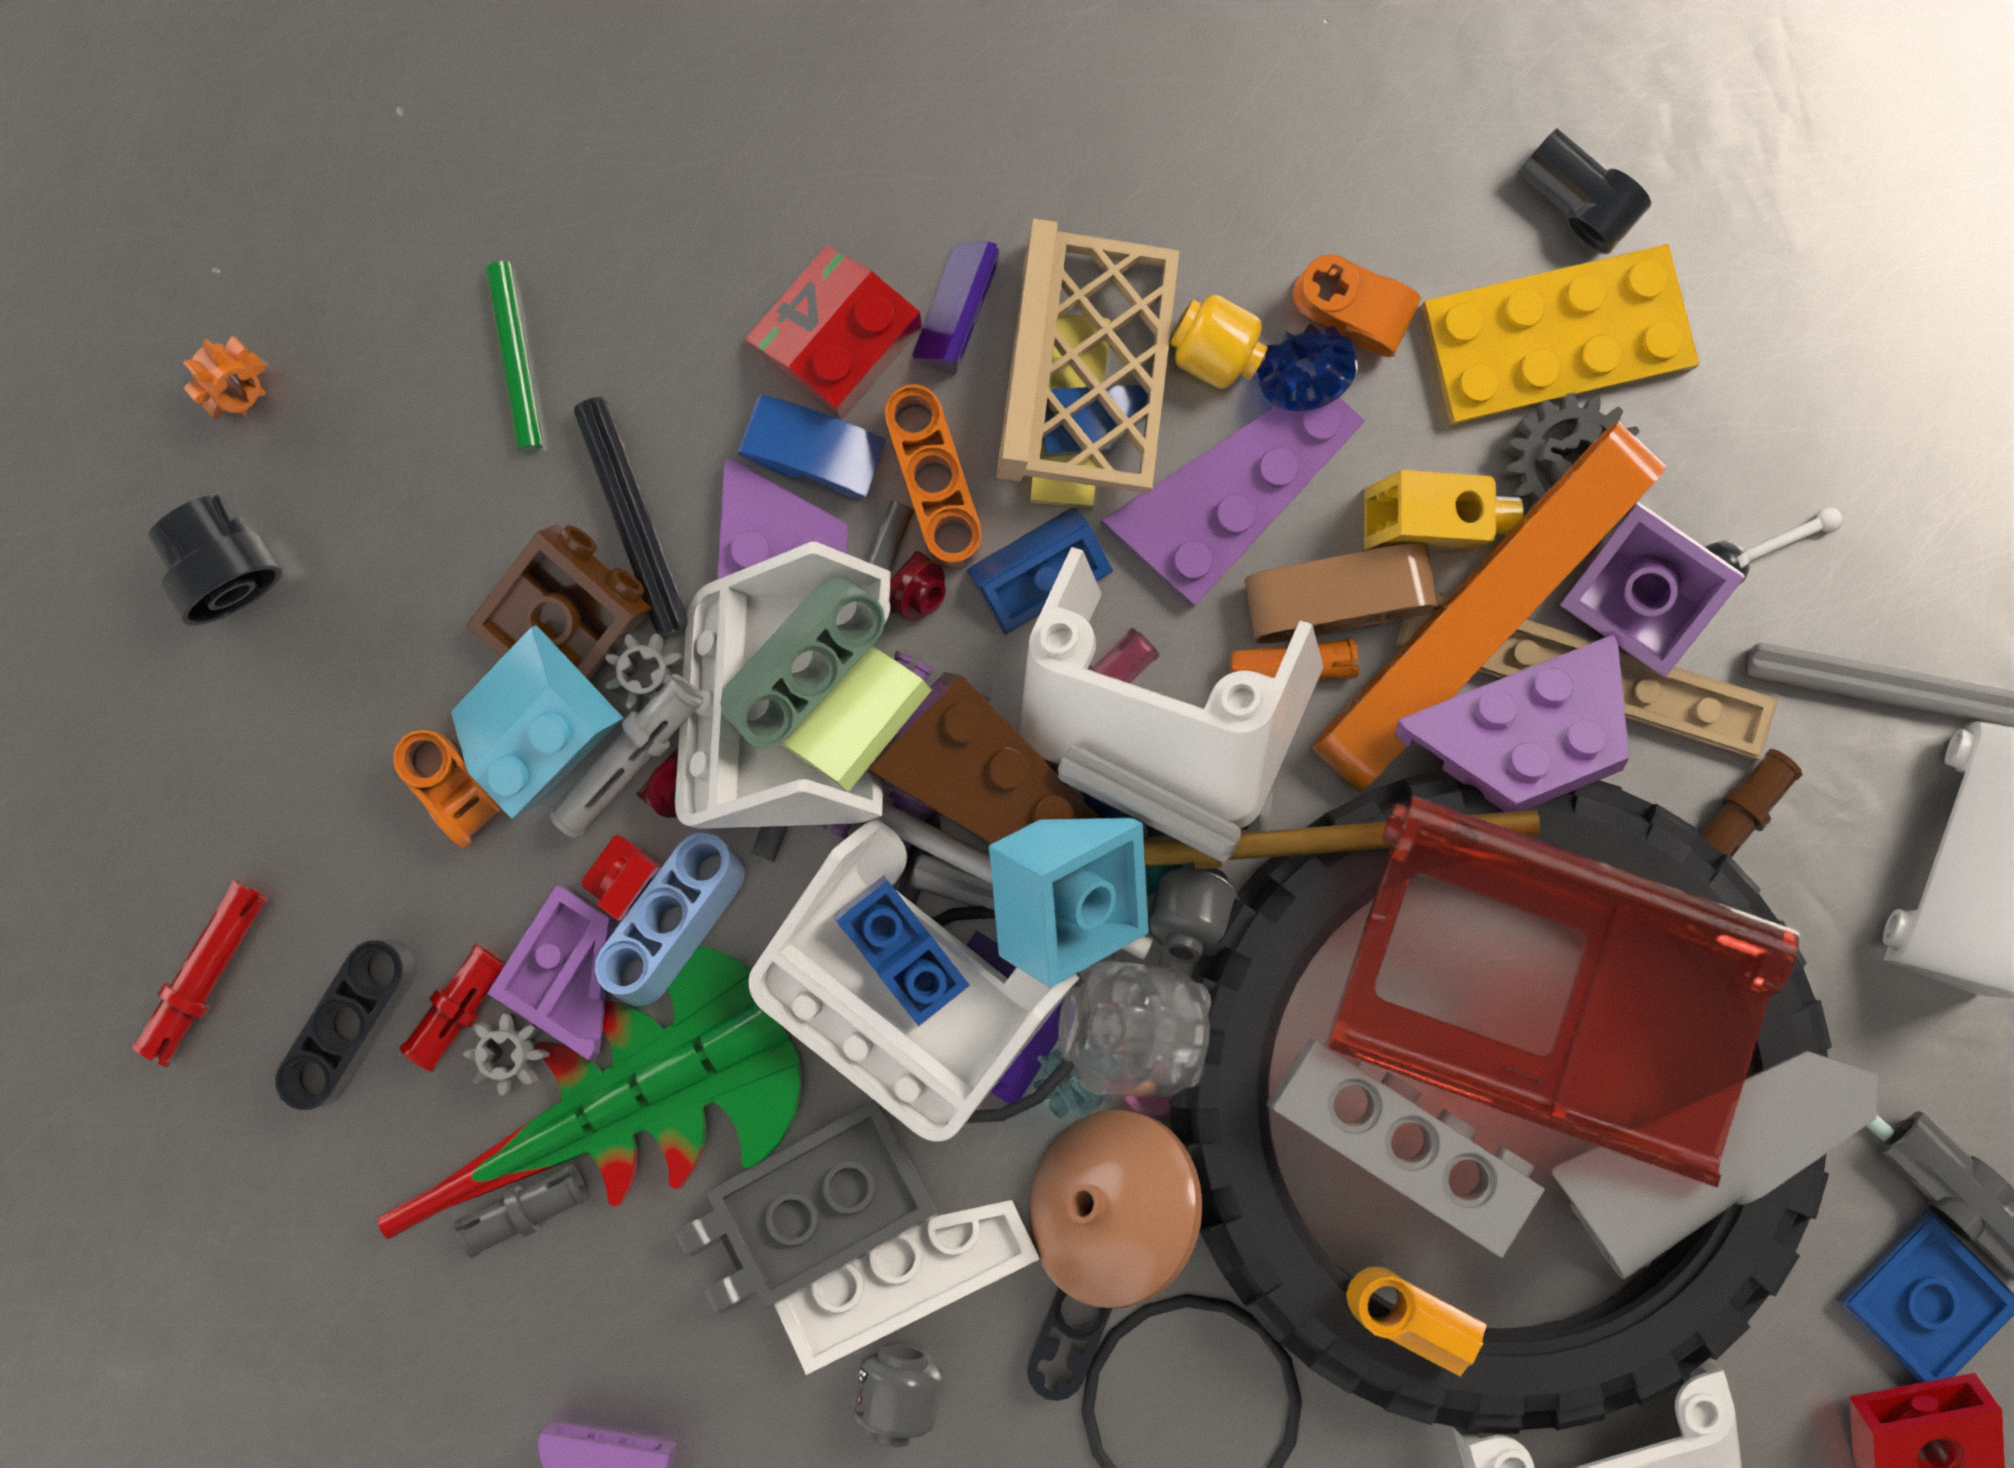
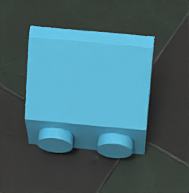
[451,625,624,819]
[989,818,1149,988]

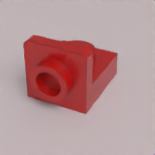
[581,835,663,921]

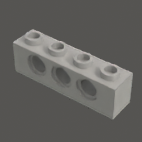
[1266,1035,1545,1258]

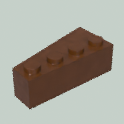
[867,672,1100,845]

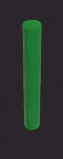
[485,261,543,451]

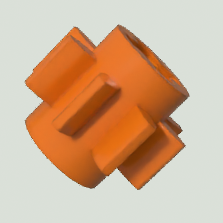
[183,336,267,420]

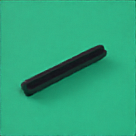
[574,396,688,637]

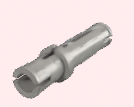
[548,674,704,839]

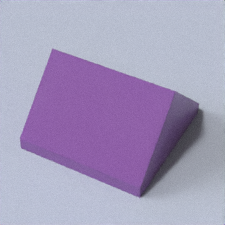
[1560,501,1744,678]

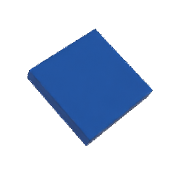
[1836,1209,2014,1383]

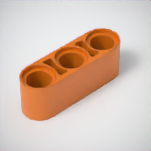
[884,384,982,570]

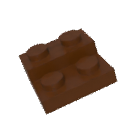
[466,524,651,681]

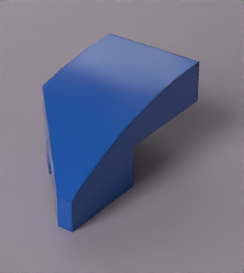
[1044,385,1148,457]

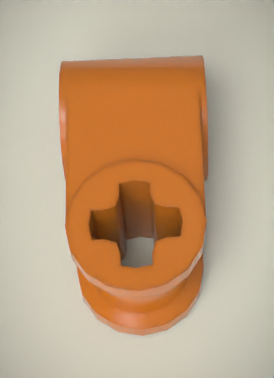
[1292,254,1421,358]
[393,730,506,850]

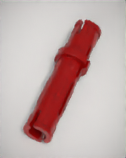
[131,879,269,1067]

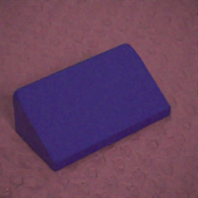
[913,241,999,375]

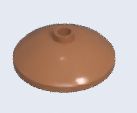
[1029,1110,1202,1309]

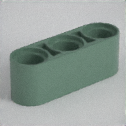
[720,577,885,748]

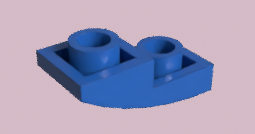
[737,394,886,500]
[833,875,970,1026]

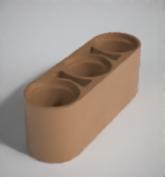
[1244,543,1439,643]

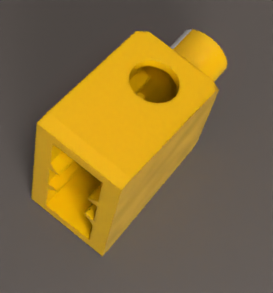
[1364,470,1523,552]

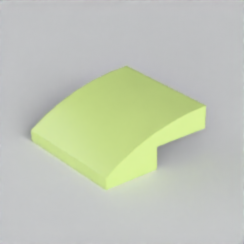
[780,646,932,792]

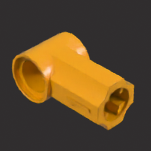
[1347,1266,1487,1377]

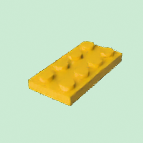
[1421,244,1700,426]

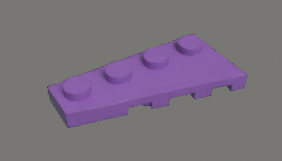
[1101,378,1365,608]

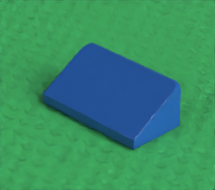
[967,508,1114,635]

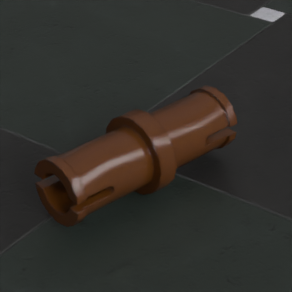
[1700,749,1803,858]

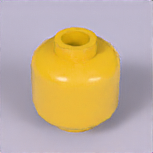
[1169,294,1267,389]

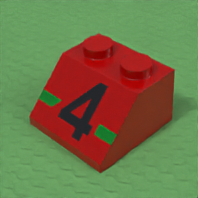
[745,245,922,420]

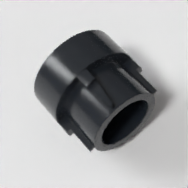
[148,494,282,626]

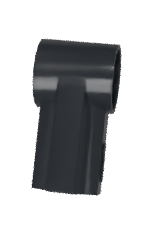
[1518,128,1652,254]

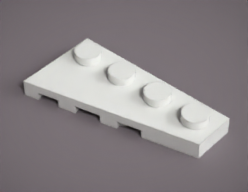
[775,1200,1040,1375]

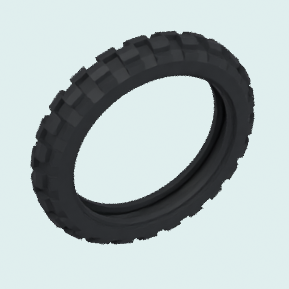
[1169,770,1832,1434]

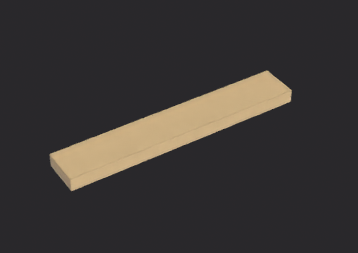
[1393,591,1779,761]

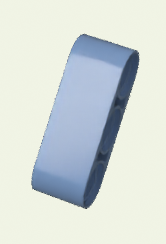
[595,833,745,1006]

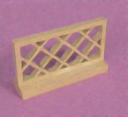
[996,218,1180,494]

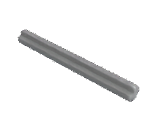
[1747,643,2014,727]

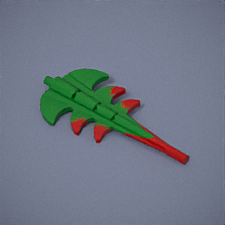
[377,946,803,1240]

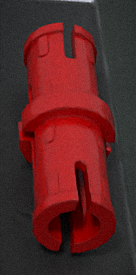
[399,944,506,1072]

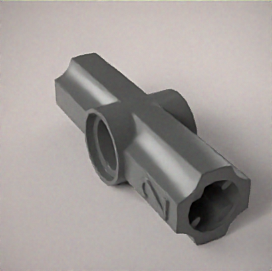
[1879,1111,2014,1280]

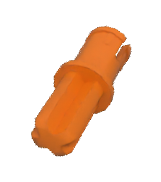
[1229,637,1359,680]

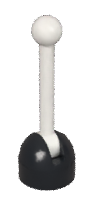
[1705,507,1842,585]

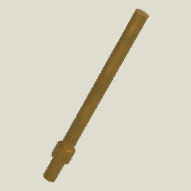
[1143,810,1540,869]

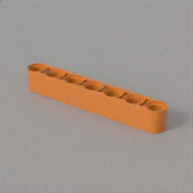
[1311,421,1666,792]

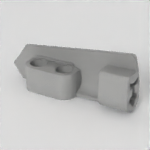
[1551,1051,1880,1279]

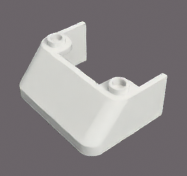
[1019,547,1324,828]

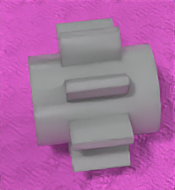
[605,633,683,711]
[463,1014,550,1095]

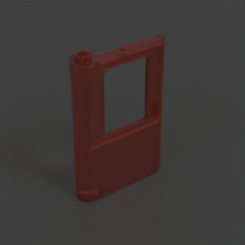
[1327,795,1800,1188]

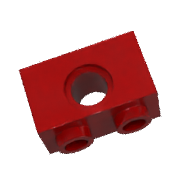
[1849,1372,2005,1468]

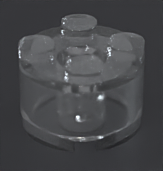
[1059,961,1211,1098]

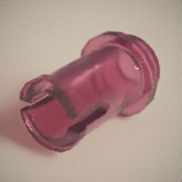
[1088,627,1160,684]

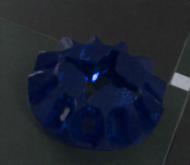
[1257,323,1358,412]

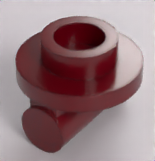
[889,551,946,622]
[636,746,678,818]

